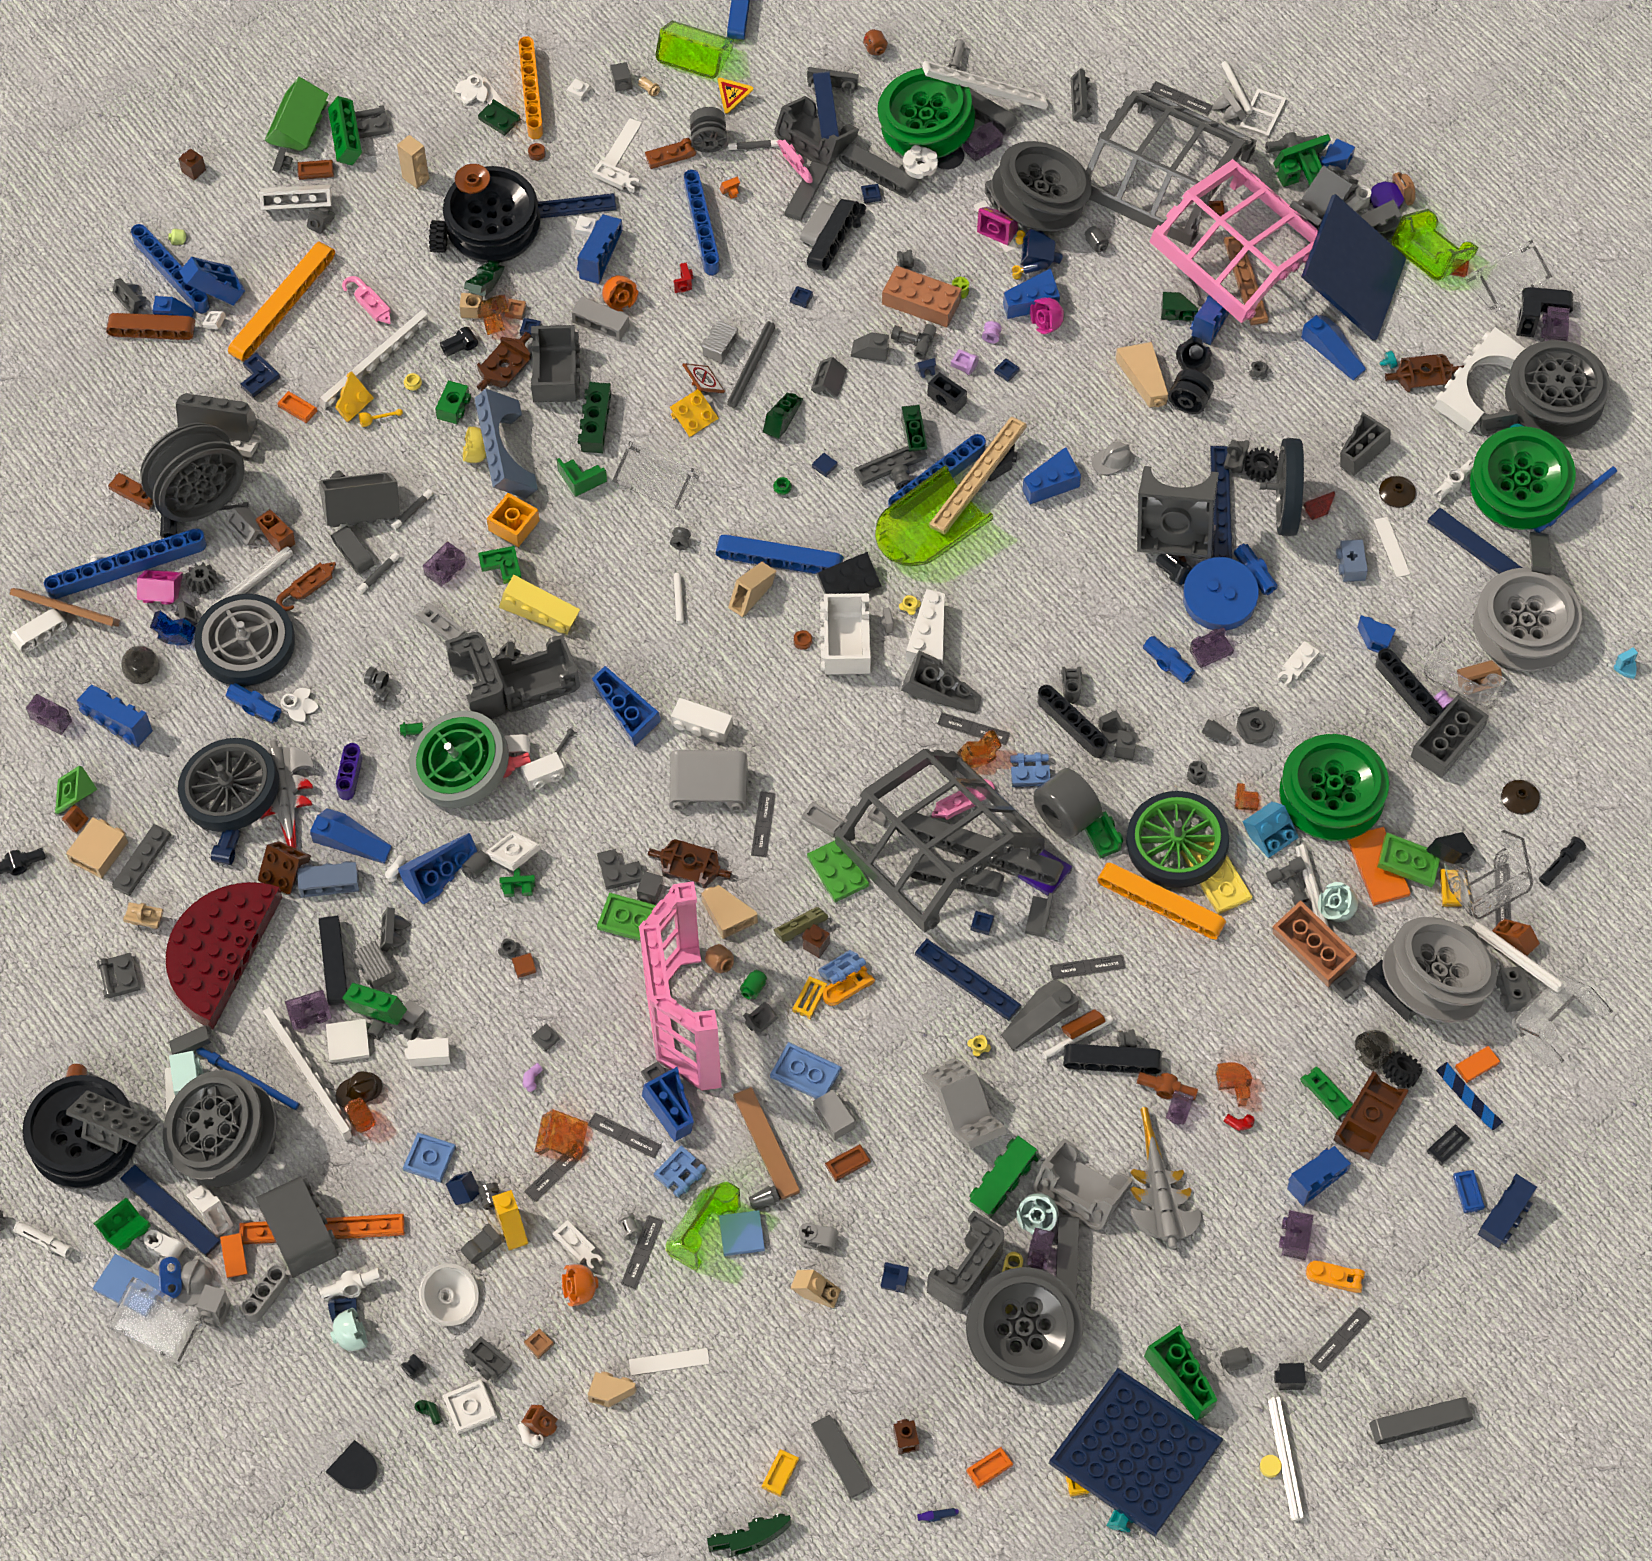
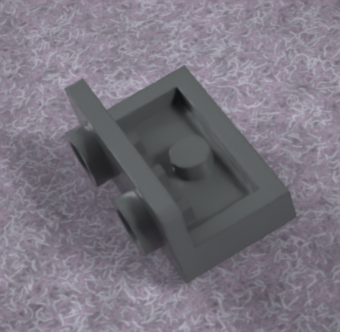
[463,1336,512,1383]

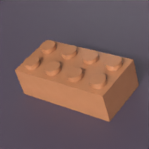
[882,266,962,327]
[1272,901,1357,988]

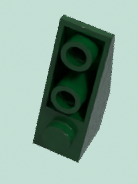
[762,392,803,439]
[901,405,928,452]

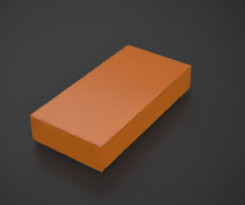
[277,391,317,423]
[1455,1046,1500,1083]
[220,1233,248,1278]
[966,1447,1013,1489]

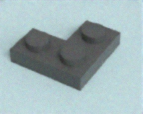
[597,849,643,890]

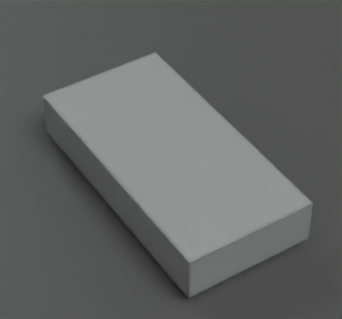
[802,801,844,838]

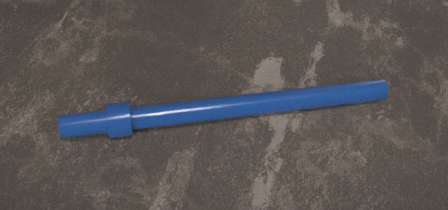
[1534,466,1617,533]
[196,1047,300,1110]

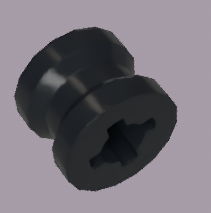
[400,1354,427,1381]

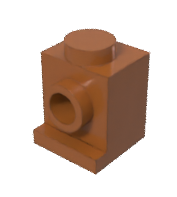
[521,1404,558,1437]

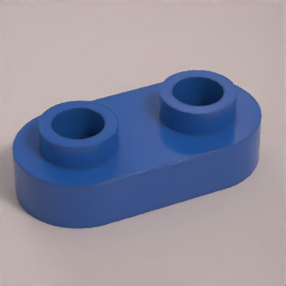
[159,1257,182,1299]

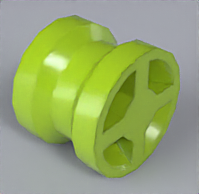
[952,276,969,299]

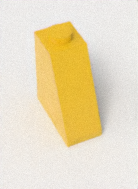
[492,1190,528,1250]

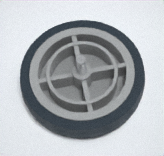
[194,594,295,686]

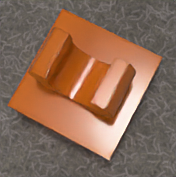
[719,177,740,199]

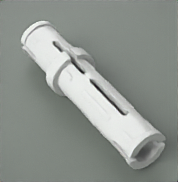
[13,1220,72,1258]

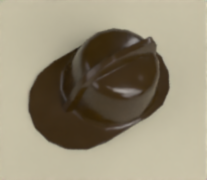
[335,1071,383,1109]

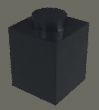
[1274,1363,1306,1390]

